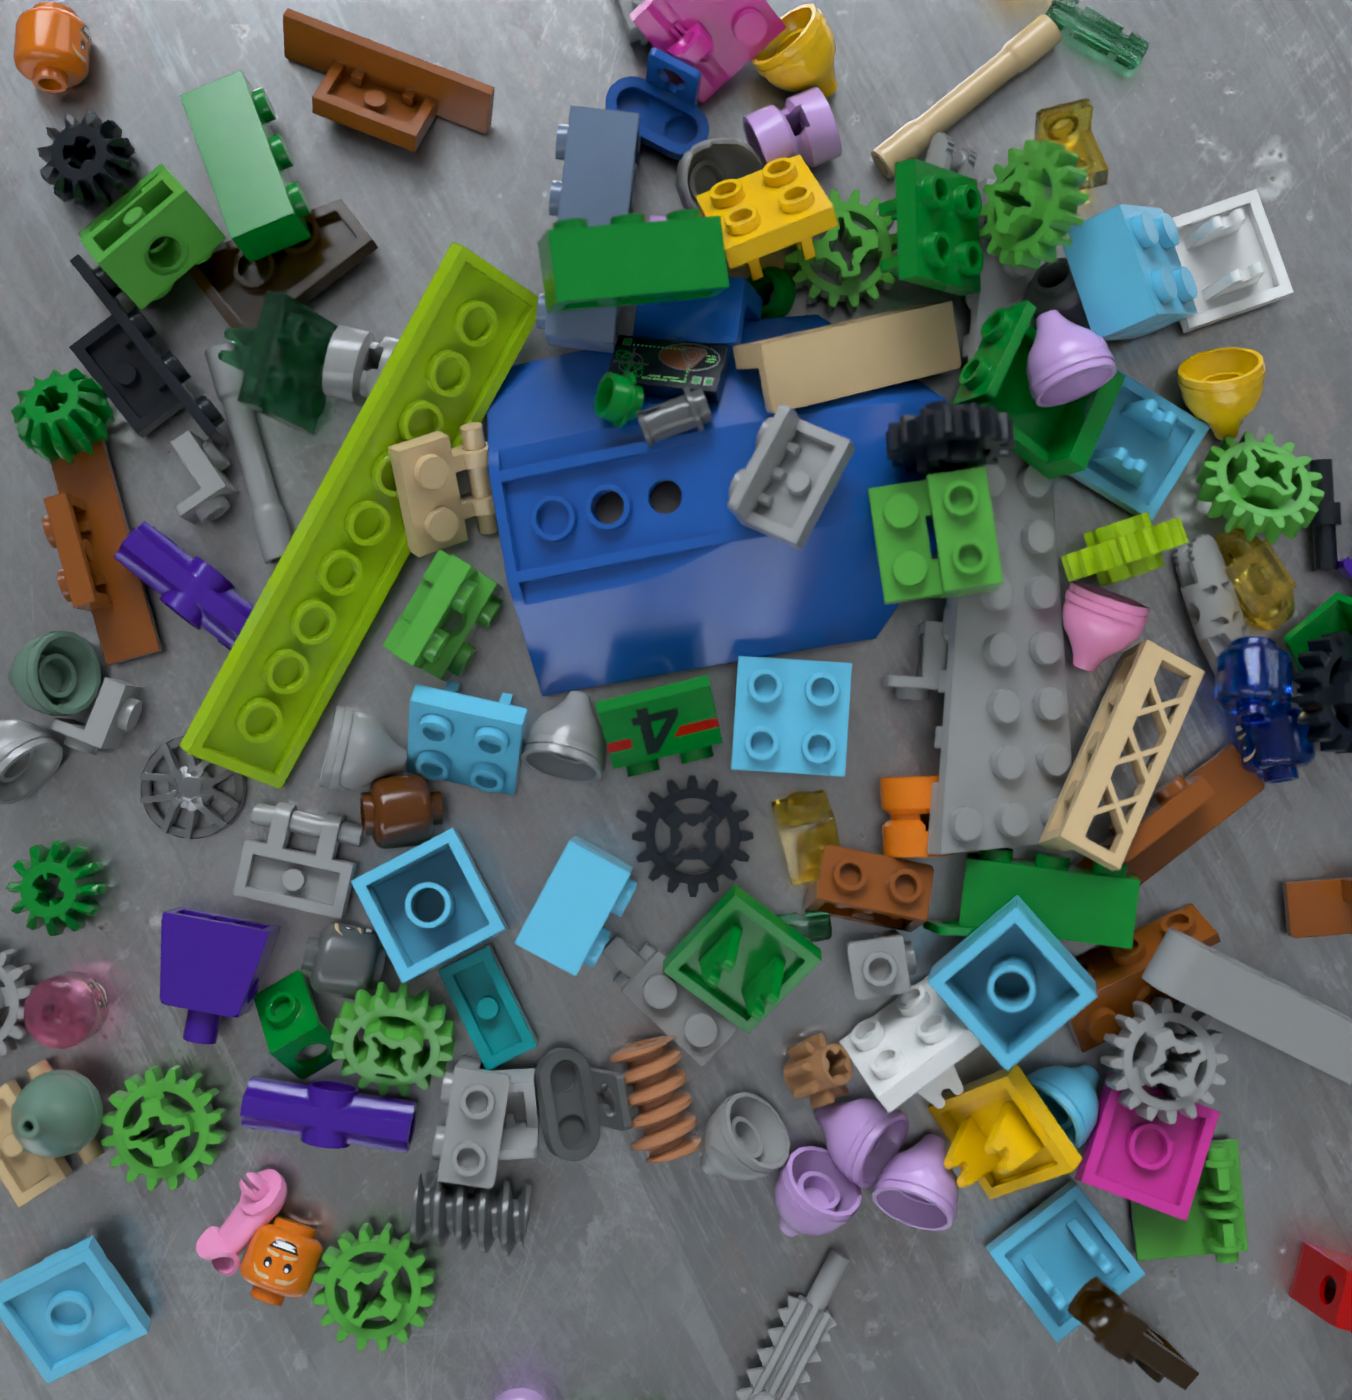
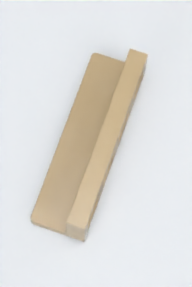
[732,301,961,413]

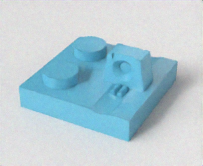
[0,1235,151,1384]

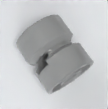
[322,324,399,403]

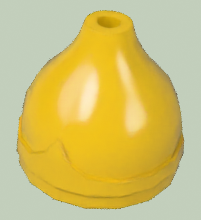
[751,4,838,99]
[1178,347,1265,440]

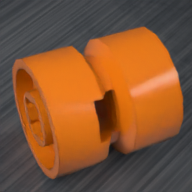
[880,775,955,857]

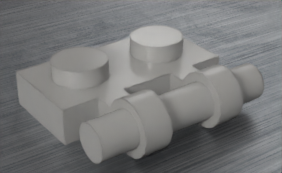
[232,801,364,919]

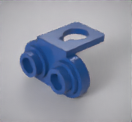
[605,47,709,160]

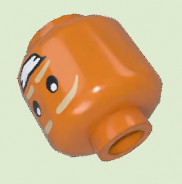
[13,2,91,93]
[239,1215,323,1306]

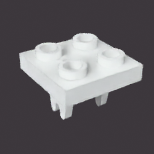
[1172,189,1294,333]
[839,975,982,1113]

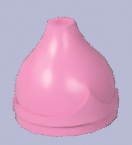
[1062,581,1150,672]

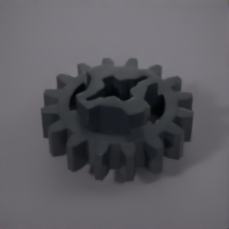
[886,401,1015,477]
[1291,631,1352,754]
[632,775,753,897]

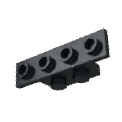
[69,254,229,447]

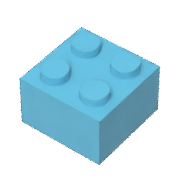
[1063,204,1198,341]
[351,828,509,983]
[514,835,637,976]
[927,895,1097,1071]

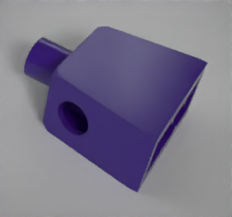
[160,907,281,1044]

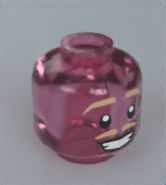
[23,971,109,1049]

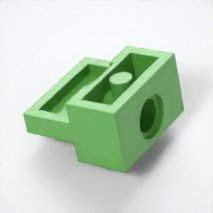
[78,163,227,310]
[868,466,1003,605]
[382,549,504,682]

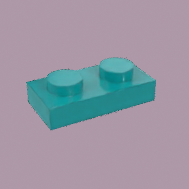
[438,944,539,1070]

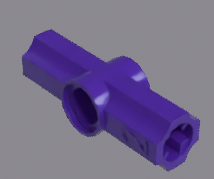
[114,521,254,650]
[240,1076,417,1153]

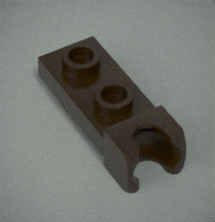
[1067,1276,1200,1390]

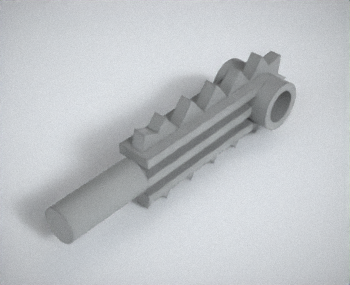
[735,1249,851,1400]

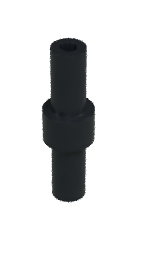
[1307,459,1342,571]

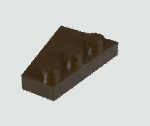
[188,199,378,348]

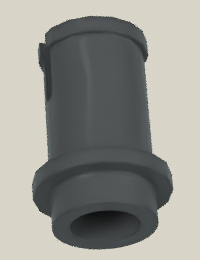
[636,387,714,447]

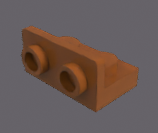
[804,844,934,932]

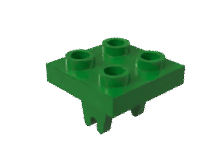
[878,158,984,296]
[662,884,822,1035]

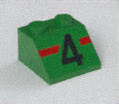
[595,675,723,777]

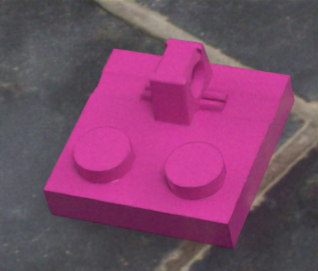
[629,0,787,104]
[1074,1071,1220,1221]

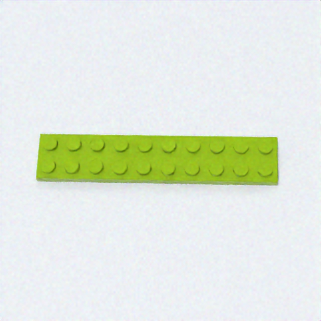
[179,242,539,789]

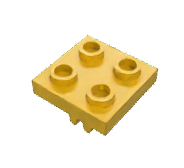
[695,154,838,281]
[927,1064,1083,1200]

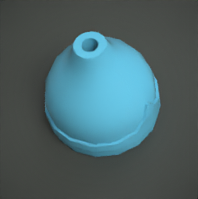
[1026,1064,1099,1149]

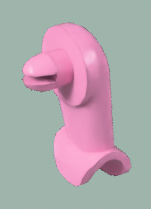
[196,1169,288,1276]

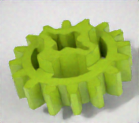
[1061,512,1188,587]

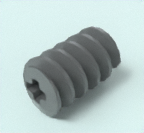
[410,1172,532,1257]

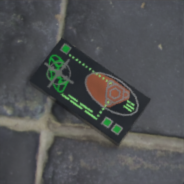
[608,335,731,404]

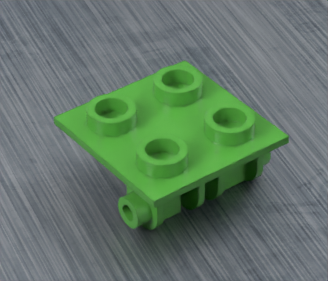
[1131,1139,1248,1263]

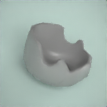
[675,138,764,217]

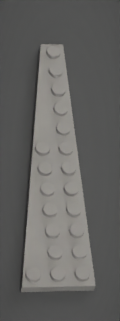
[927,178,1072,854]

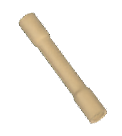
[871,14,1062,179]

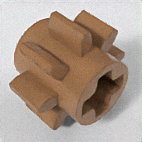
[783,1033,853,1109]

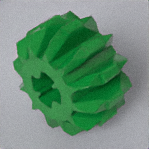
[11,368,115,465]
[6,840,109,936]

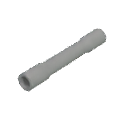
[205,343,292,564]

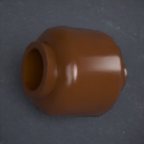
[360,774,443,849]

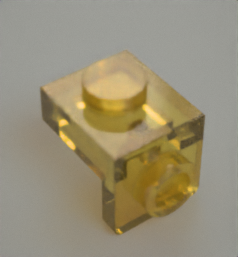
[1034,98,1109,191]
[772,790,840,885]

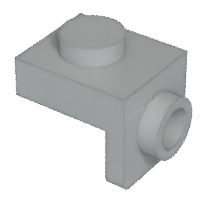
[170,430,239,524]
[883,621,948,701]
[50,678,142,755]
[846,929,917,1000]
[490,1068,540,1161]

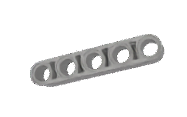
[1141,927,1352,1085]

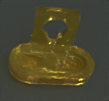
[1213,527,1297,630]

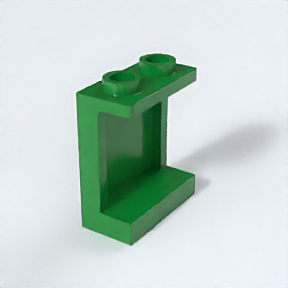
[952,300,1125,479]

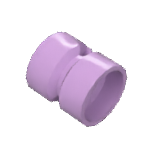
[742,86,842,168]

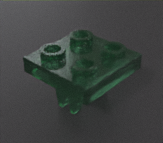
[218,290,338,434]

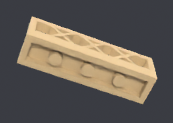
[1038,639,1205,871]

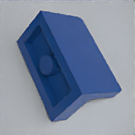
[633,277,763,347]

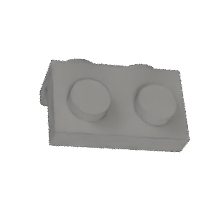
[727,403,855,551]
[432,1056,511,1189]

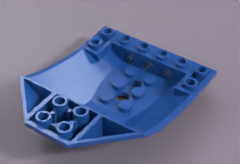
[487,314,947,696]

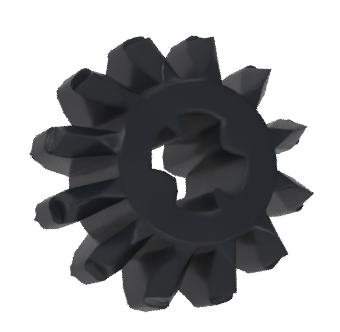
[37,111,138,211]

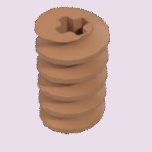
[609,1035,702,1163]

